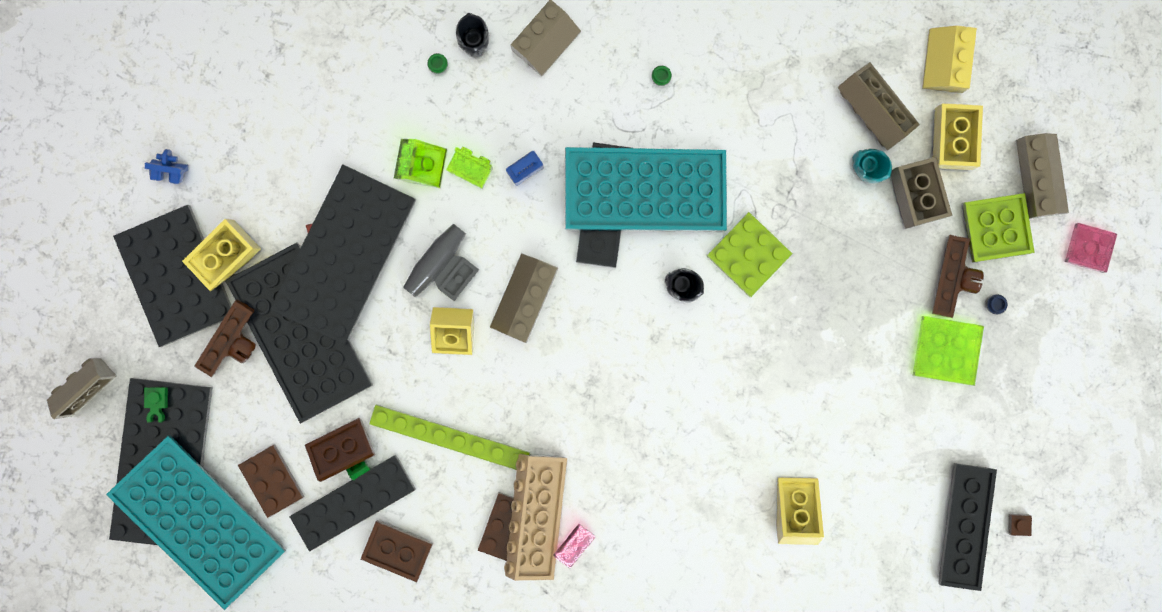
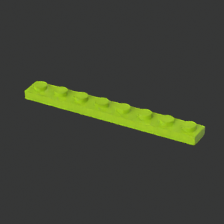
[369,404,530,470]

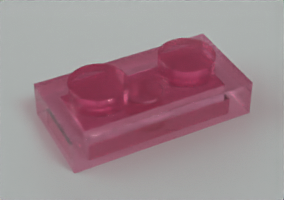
[553,524,596,568]

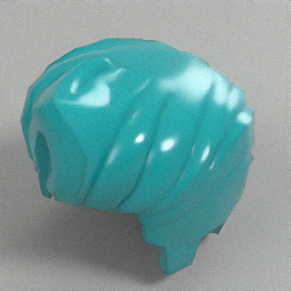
[852,149,892,184]

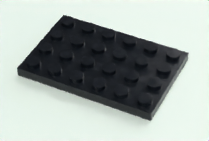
[113,205,232,347]

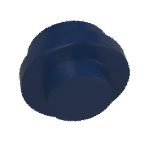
[986,294,1008,315]

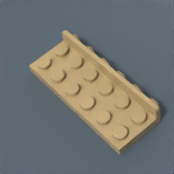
[504,454,567,581]

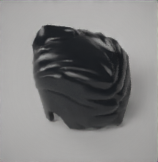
[456,13,489,57]
[665,268,704,303]

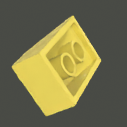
[182,219,261,291]
[776,478,824,545]

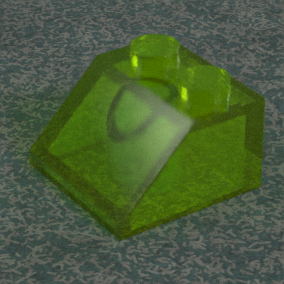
[394,139,447,188]

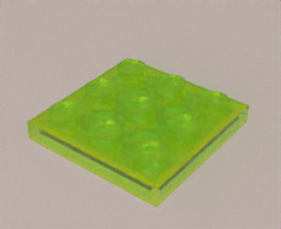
[913,316,984,386]

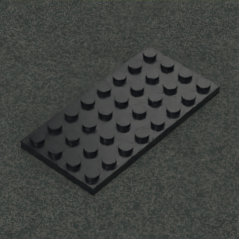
[270,164,416,345]
[225,242,373,424]
[109,378,213,545]

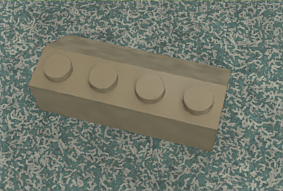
[837,62,920,150]
[1016,133,1069,219]
[490,253,558,343]

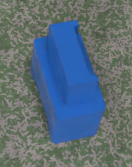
[506,151,544,186]

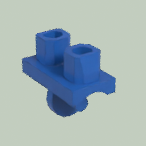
[145,149,188,184]

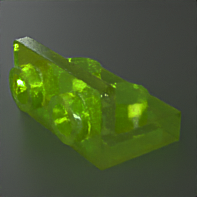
[446,146,493,189]

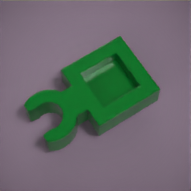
[144,387,168,422]

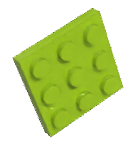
[962,193,1035,263]
[707,212,793,297]

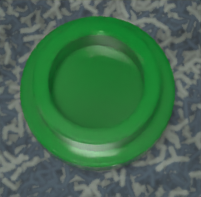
[427,53,448,74]
[651,65,672,86]

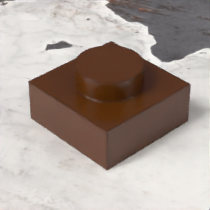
[1008,514,1032,536]

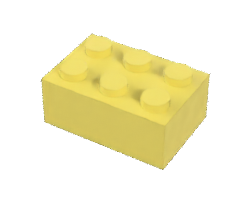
[933,103,983,170]

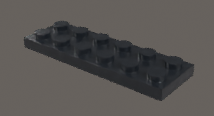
[576,142,631,268]
[289,455,416,552]
[938,463,997,591]

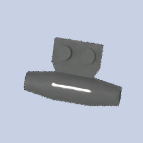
[403,224,479,301]

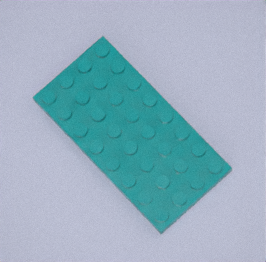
[565,147,727,231]
[106,435,286,610]

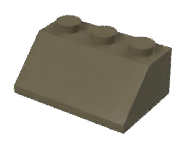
[511,0,581,76]
[891,157,953,229]
[47,358,116,419]

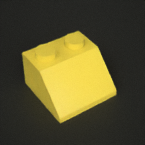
[430,307,474,355]

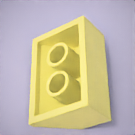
[922,26,977,93]

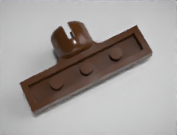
[932,235,984,318]
[194,299,256,377]

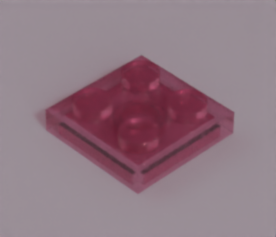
[1065,223,1117,273]

